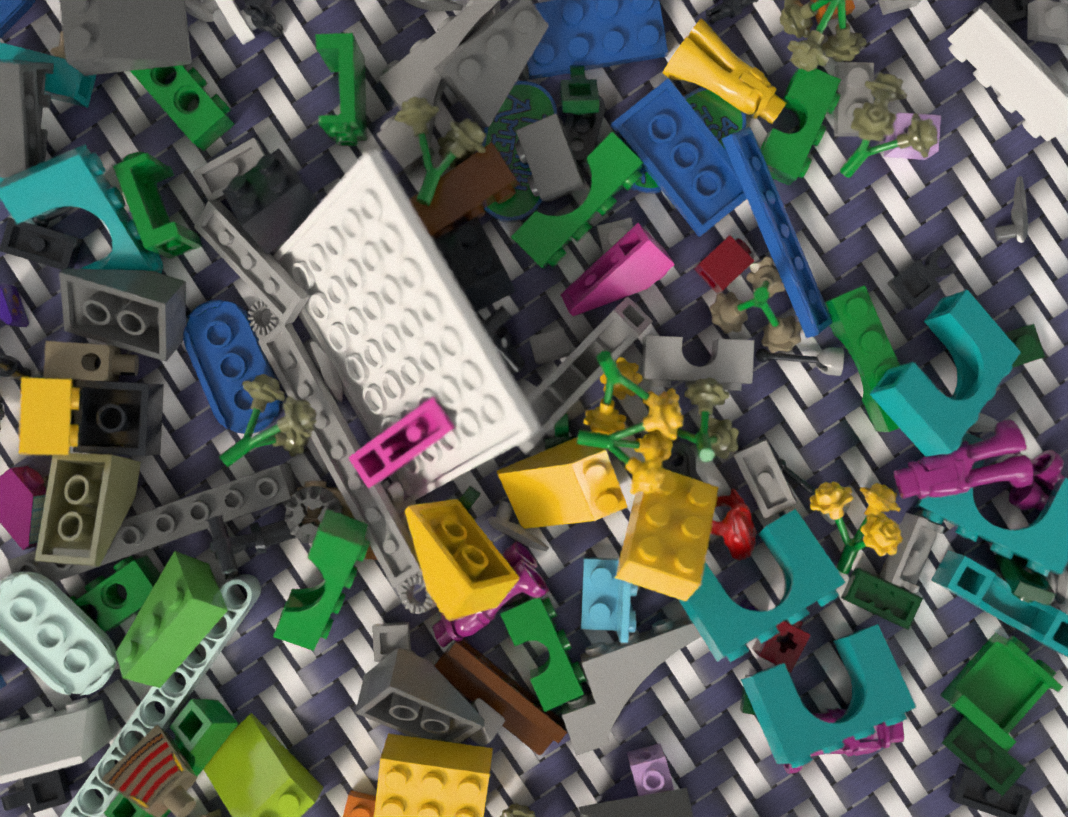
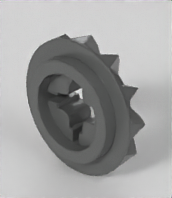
[284,486,343,543]

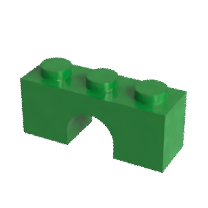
[760,68,841,185]
[500,595,587,712]

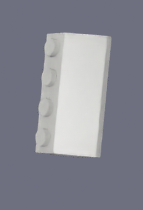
[948,2,1068,141]
[0,698,112,784]

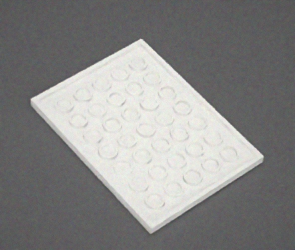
[273,150,542,501]

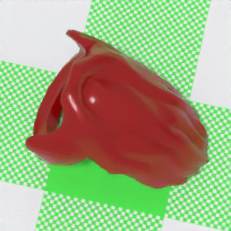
[710,489,757,561]

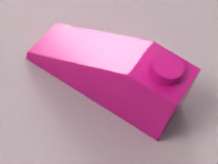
[560,223,675,316]
[348,396,455,488]

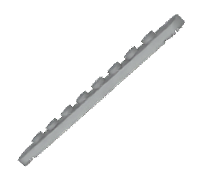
[248,300,436,614]

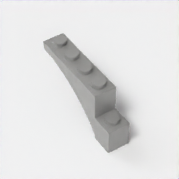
[377,0,501,176]
[517,296,653,453]
[561,613,701,756]

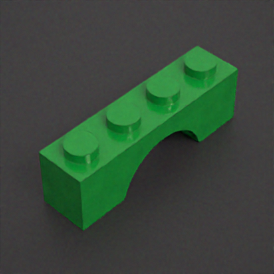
[511,132,643,269]
[825,285,900,432]
[273,509,370,651]
[104,699,238,817]

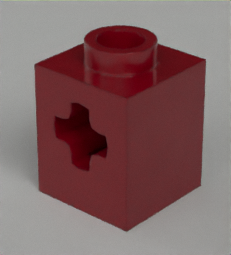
[694,235,754,294]
[752,620,811,673]

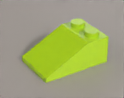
[203,713,324,817]

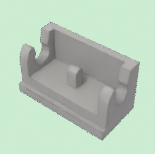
[879,513,945,593]

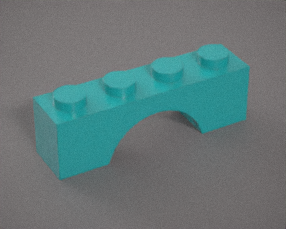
[931,550,1068,657]

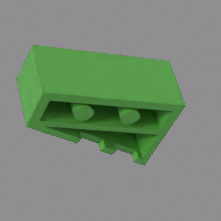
[116,551,228,688]

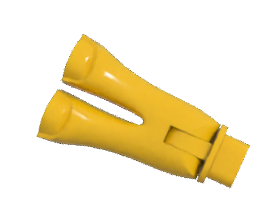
[663,18,787,124]

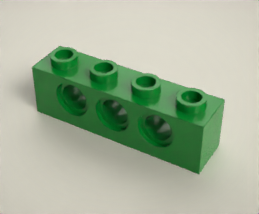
[130,65,235,151]
[69,555,161,634]

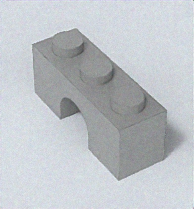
[641,336,754,391]

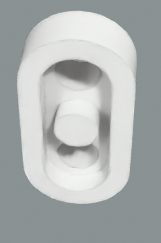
[215,0,257,45]

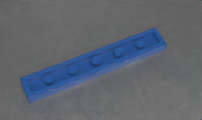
[722,126,833,338]

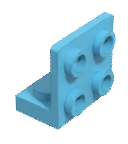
[581,557,638,643]

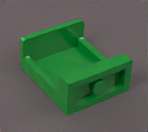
[316,33,367,146]
[113,152,203,259]
[940,633,1063,752]

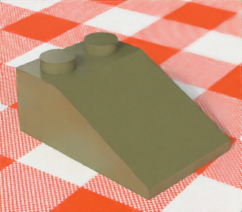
[35,453,141,566]

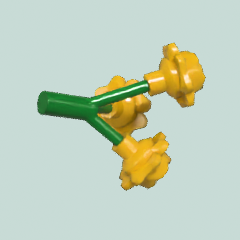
[584,351,681,434]
[577,395,683,495]
[810,481,903,574]

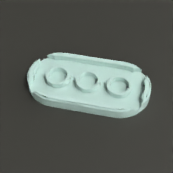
[0,572,117,695]

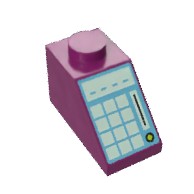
[0,466,47,550]

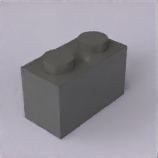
[515,114,586,203]

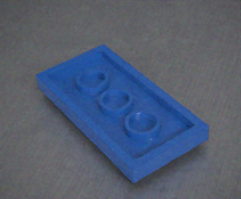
[527,0,668,80]
[611,78,747,237]

